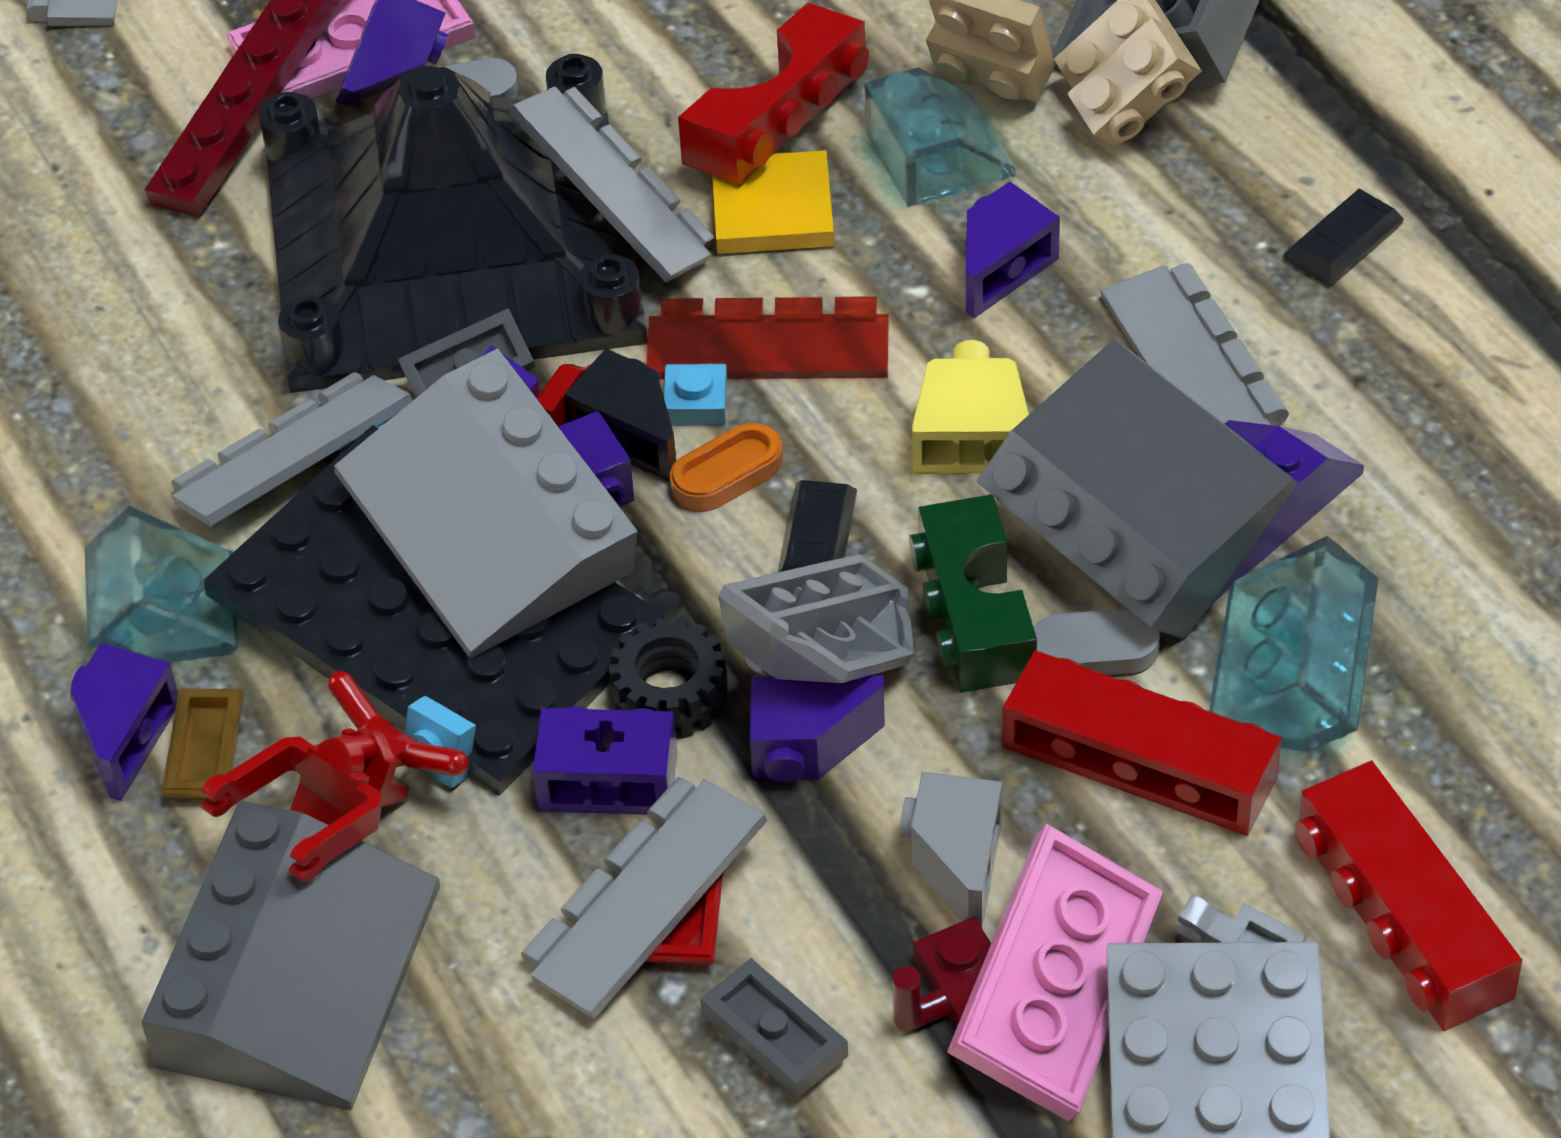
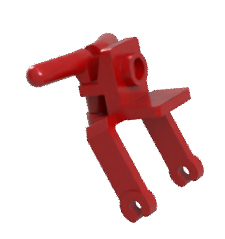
[200,671,469,882]

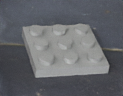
[1106,942,1330,1138]

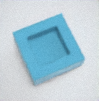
[664,364,727,426]
[405,696,476,789]

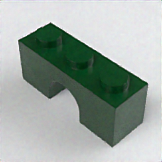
[909,494,1037,693]

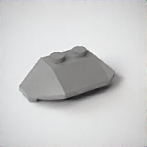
[718,554,914,683]

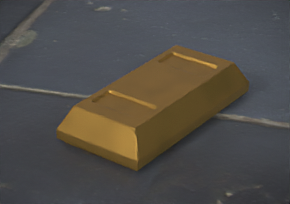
[161,689,244,800]

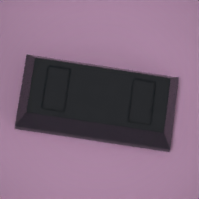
[1283,188,1404,286]
[778,480,857,572]

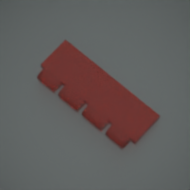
[646,296,889,380]

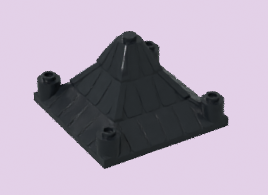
[259,54,648,393]

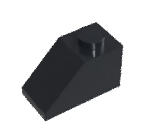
[564,348,676,482]

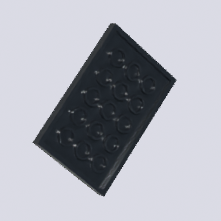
[203,425,664,796]

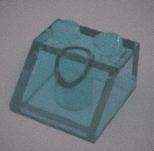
[864,67,1015,207]
[85,505,239,663]

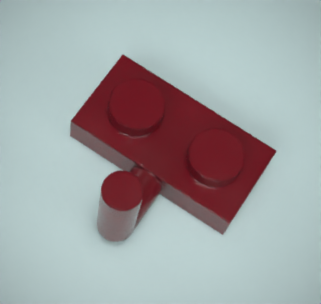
[892,916,991,1031]

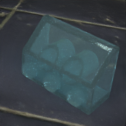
[1209,535,1379,752]

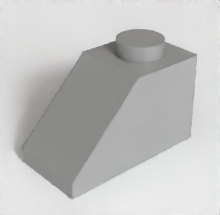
[900,772,1002,928]

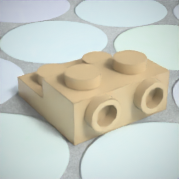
[926,0,1055,103]
[1054,0,1202,147]

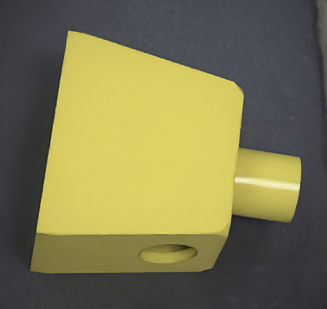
[912,340,1029,474]

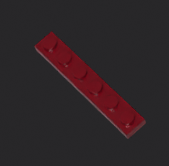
[144,0,341,217]

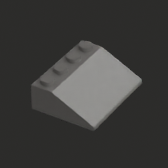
[334,348,638,659]

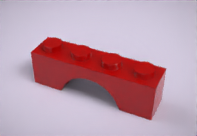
[678,2,869,185]

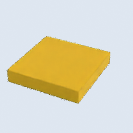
[712,150,834,254]

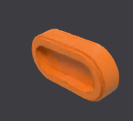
[670,423,783,512]

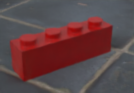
[1002,650,1282,836]
[1295,760,1523,1031]

